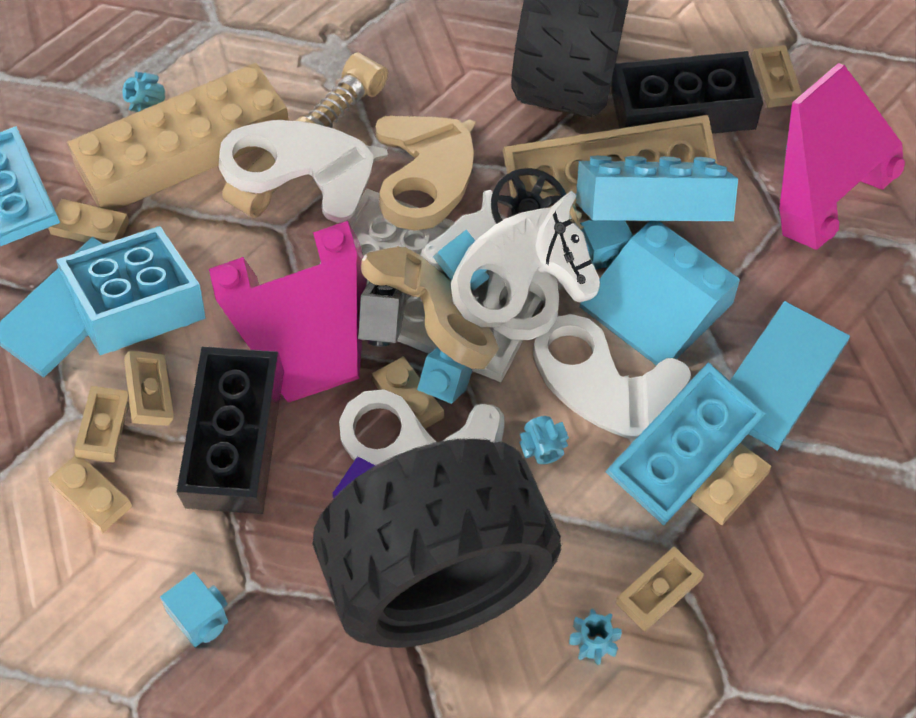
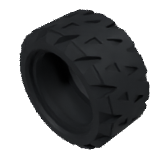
[511,0,629,117]
[312,439,561,648]

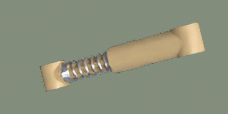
[222,52,388,218]

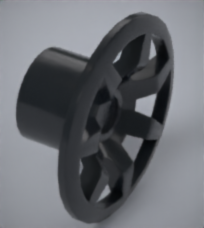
[491,168,566,224]

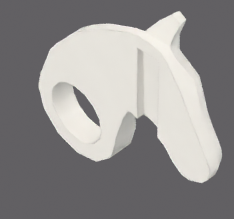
[219,120,388,223]
[421,190,559,340]
[339,389,504,465]

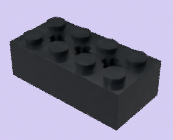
[611,51,763,134]
[176,346,284,514]

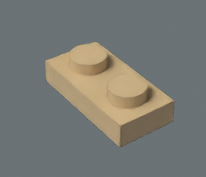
[751,45,802,108]
[48,199,129,244]
[124,350,174,426]
[372,356,444,429]
[74,386,129,463]
[691,443,772,525]
[48,455,132,533]
[616,546,704,632]

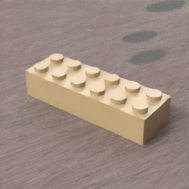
[67,62,289,211]

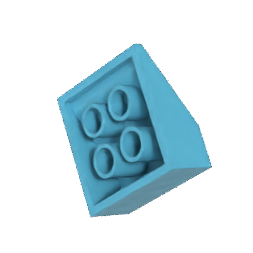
[580,221,740,365]
[56,226,206,355]

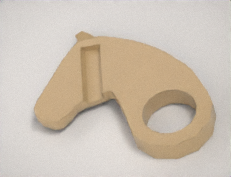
[376,116,476,231]
[361,246,499,369]

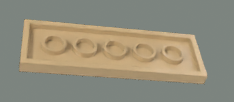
[503,115,718,208]

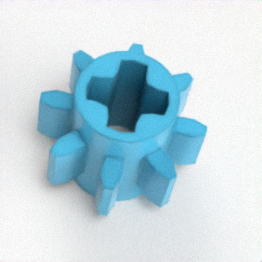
[122,71,165,112]
[519,416,569,464]
[569,609,622,665]

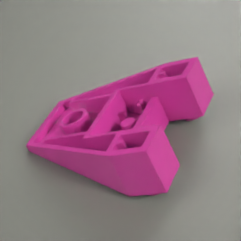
[779,63,905,250]
[209,220,367,403]

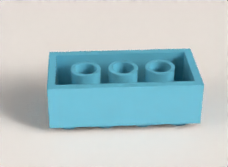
[576,155,738,221]

